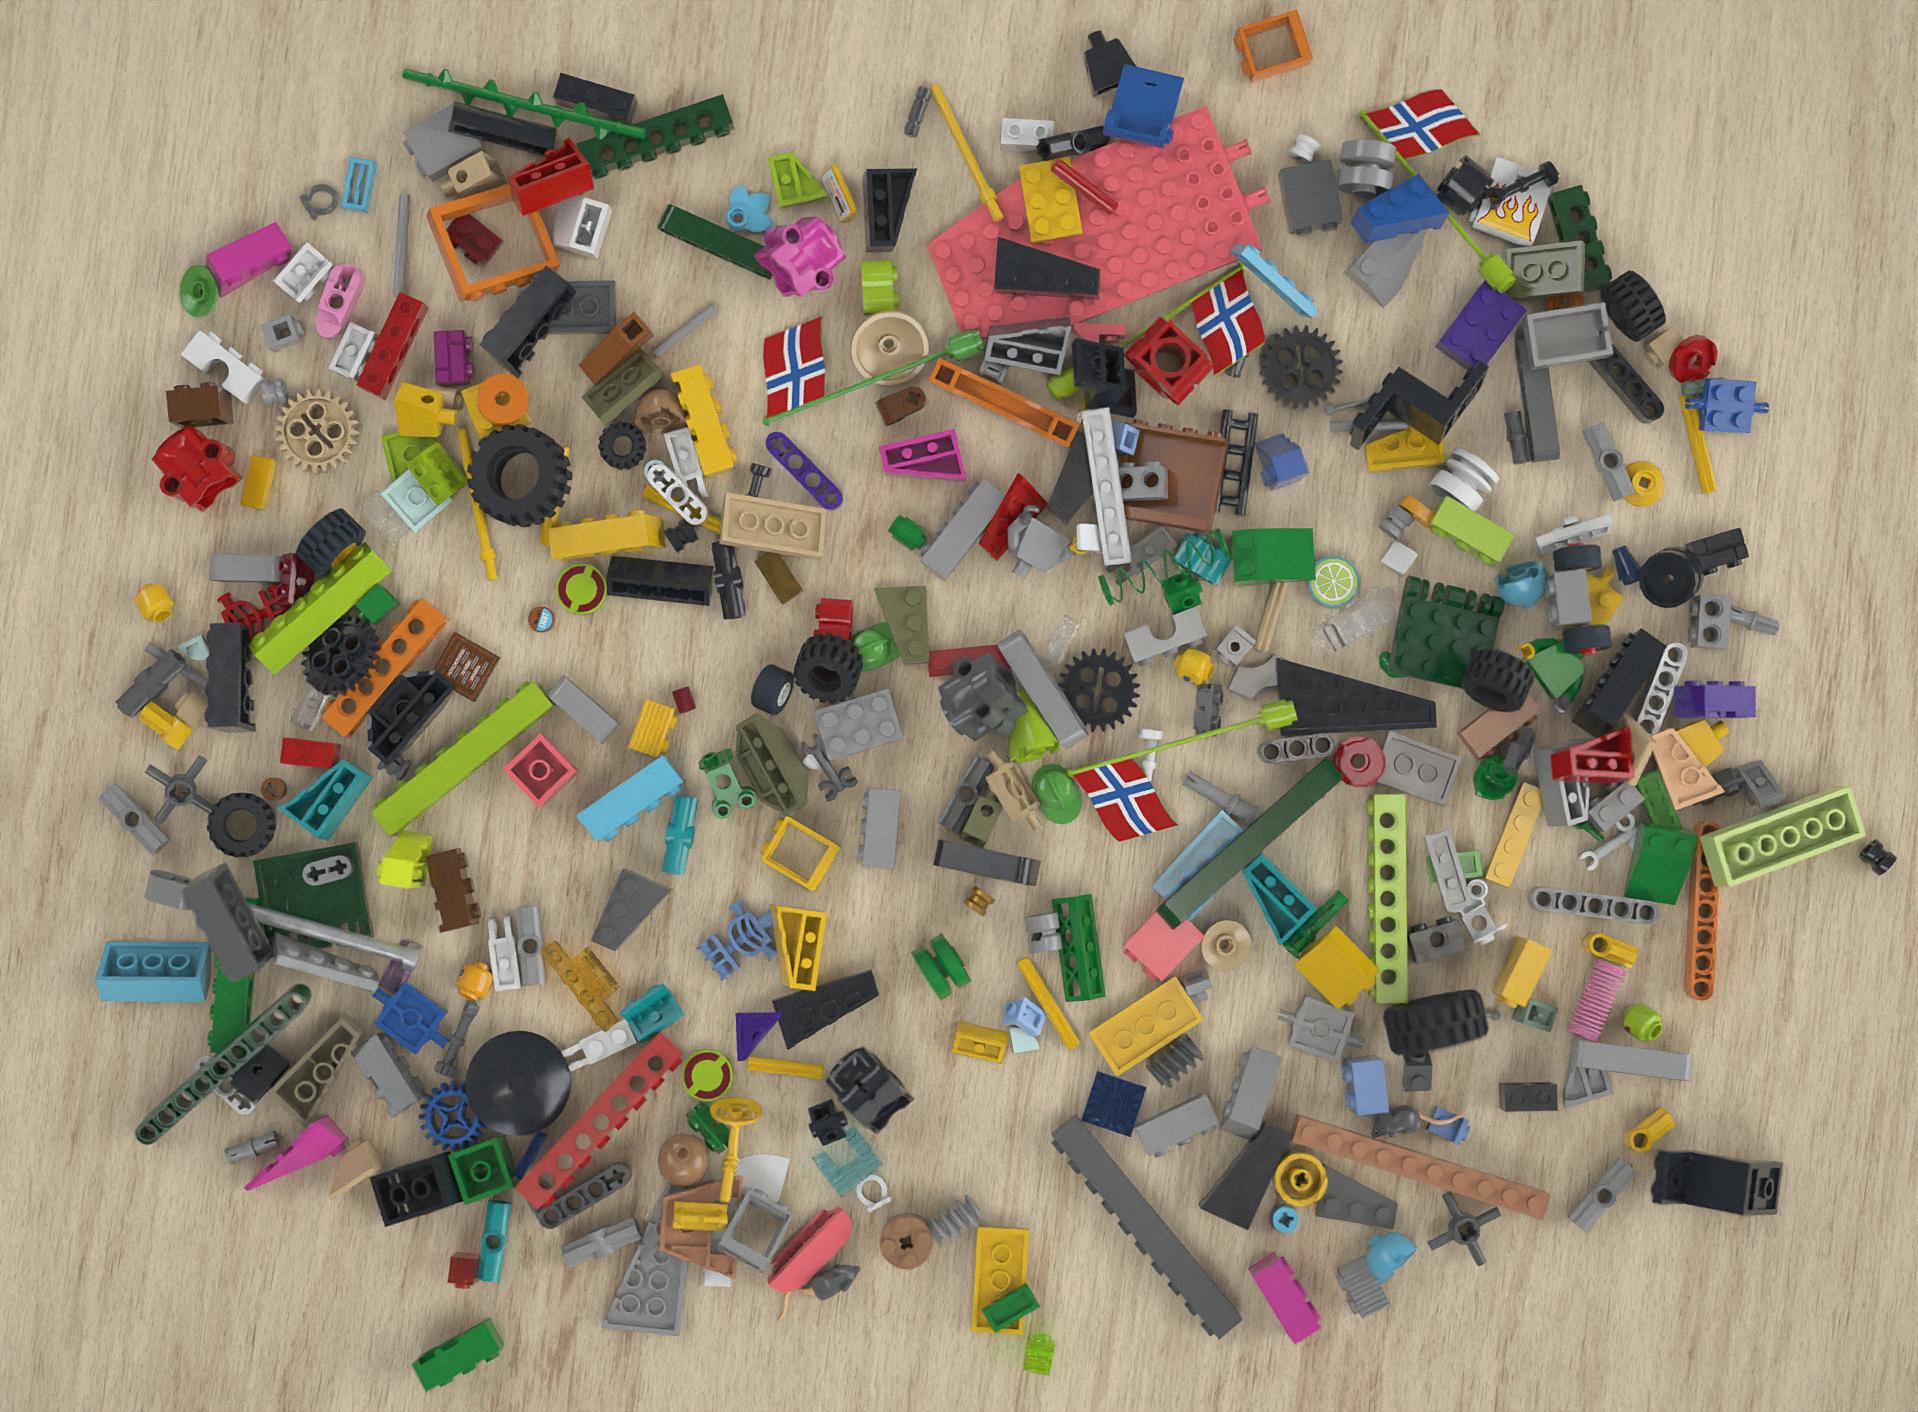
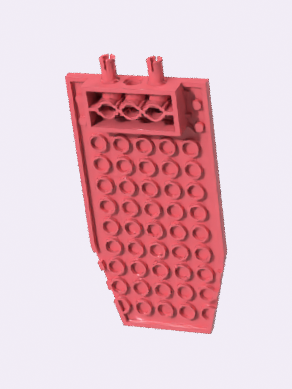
[927,106,1271,339]

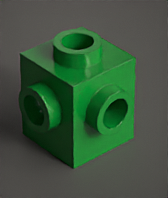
[1160,570,1203,615]

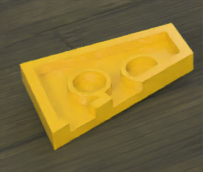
[1365,426,1446,473]

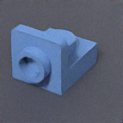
[1426,1106,1470,1145]

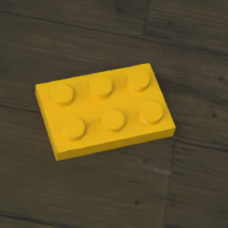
[1019,157,1083,244]

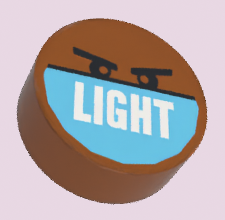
[528,606,555,633]

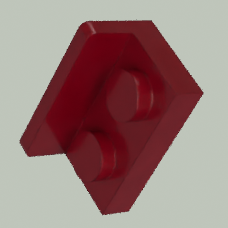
[446,214,504,266]

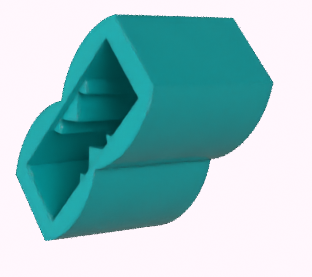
[1172,532,1233,587]

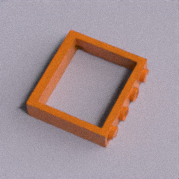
[426,184,560,302]

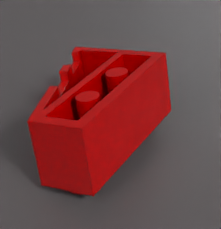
[507,137,594,216]
[1550,727,1635,784]

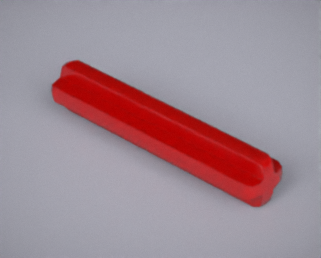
[1051,159,1118,215]

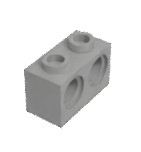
[1118,462,1168,502]
[1688,595,1732,650]

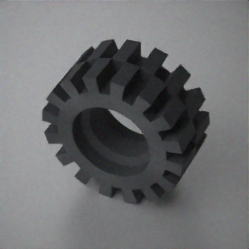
[598,422,647,470]

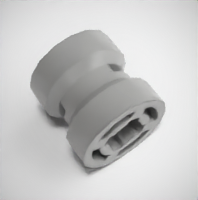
[1378,505,1414,541]

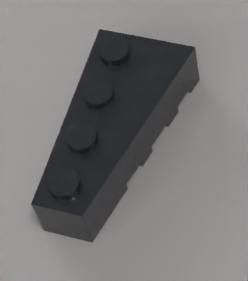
[994,237,1101,300]
[479,265,576,379]
[205,623,256,733]
[1571,628,1666,738]
[1198,1121,1291,1231]

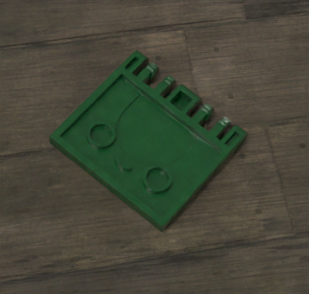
[1387,575,1505,690]
[253,842,374,957]

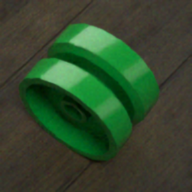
[911,933,972,1000]

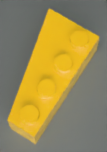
[670,364,738,479]
[548,510,666,561]

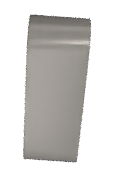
[209,554,282,583]
[547,675,620,744]

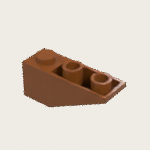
[578,311,654,385]

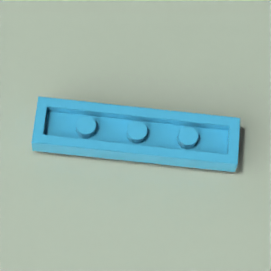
[1231,244,1318,318]

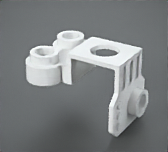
[1443,879,1507,946]

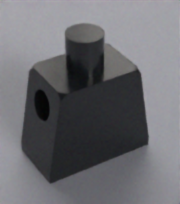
[1084,30,1137,98]

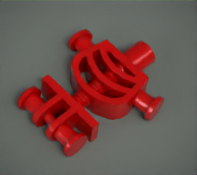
[217,583,291,656]

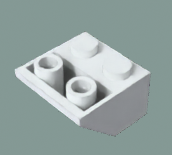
[550,196,612,260]

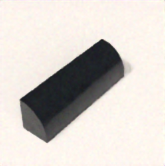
[448,101,556,156]
[606,555,714,606]

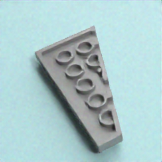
[601,1182,696,1336]

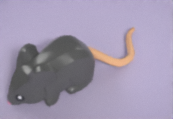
[1371,1105,1467,1138]
[778,1264,861,1321]

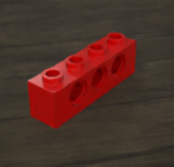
[356,292,429,400]

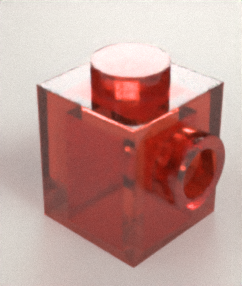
[447,1252,480,1289]

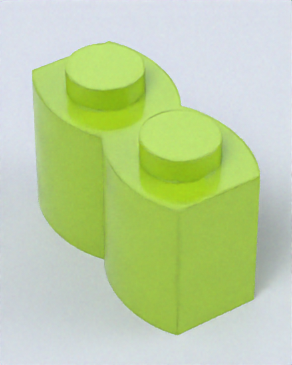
[861,260,899,316]

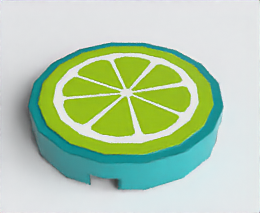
[1307,556,1359,608]

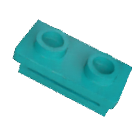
[620,983,685,1044]

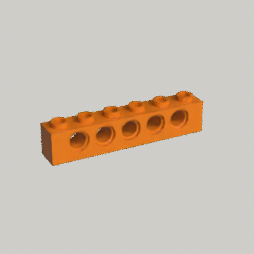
[321,598,450,738]

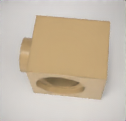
[1643,326,1684,368]

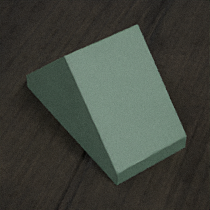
[1512,998,1559,1032]

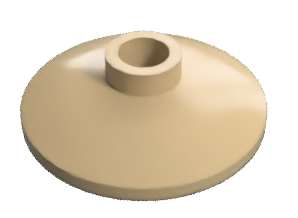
[1201,920,1251,971]

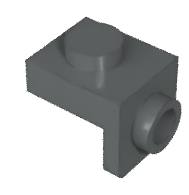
[1403,1052,1432,1092]

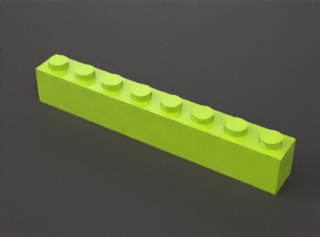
[371,681,556,836]

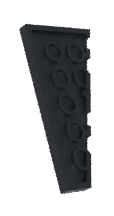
[1277,658,1437,736]

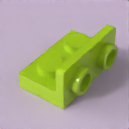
[406,441,468,506]

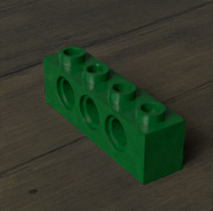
[1548,185,1612,295]

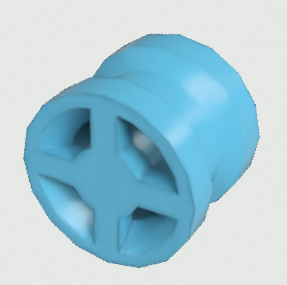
[1271,1204,1299,1233]

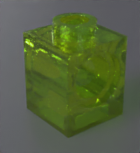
[1023,1333,1056,1376]

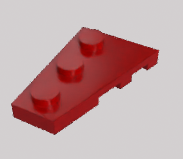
[979,473,1048,561]

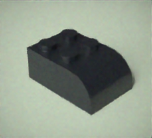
[369,1150,463,1227]

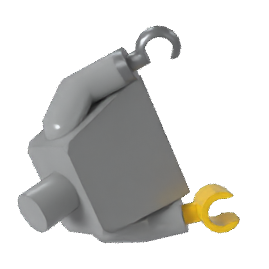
[1008,506,1088,579]

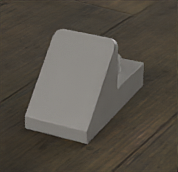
[1738,760,1785,809]

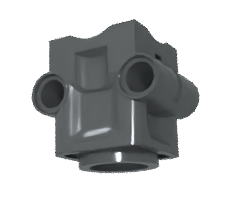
[938,653,1029,741]

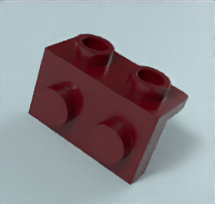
[276,553,314,607]

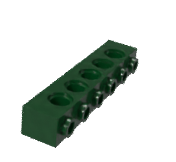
[576,94,735,179]

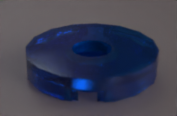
[514,1131,549,1181]

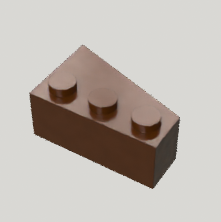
[426,848,481,933]

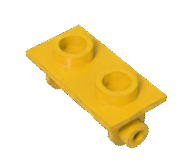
[673,1201,728,1231]

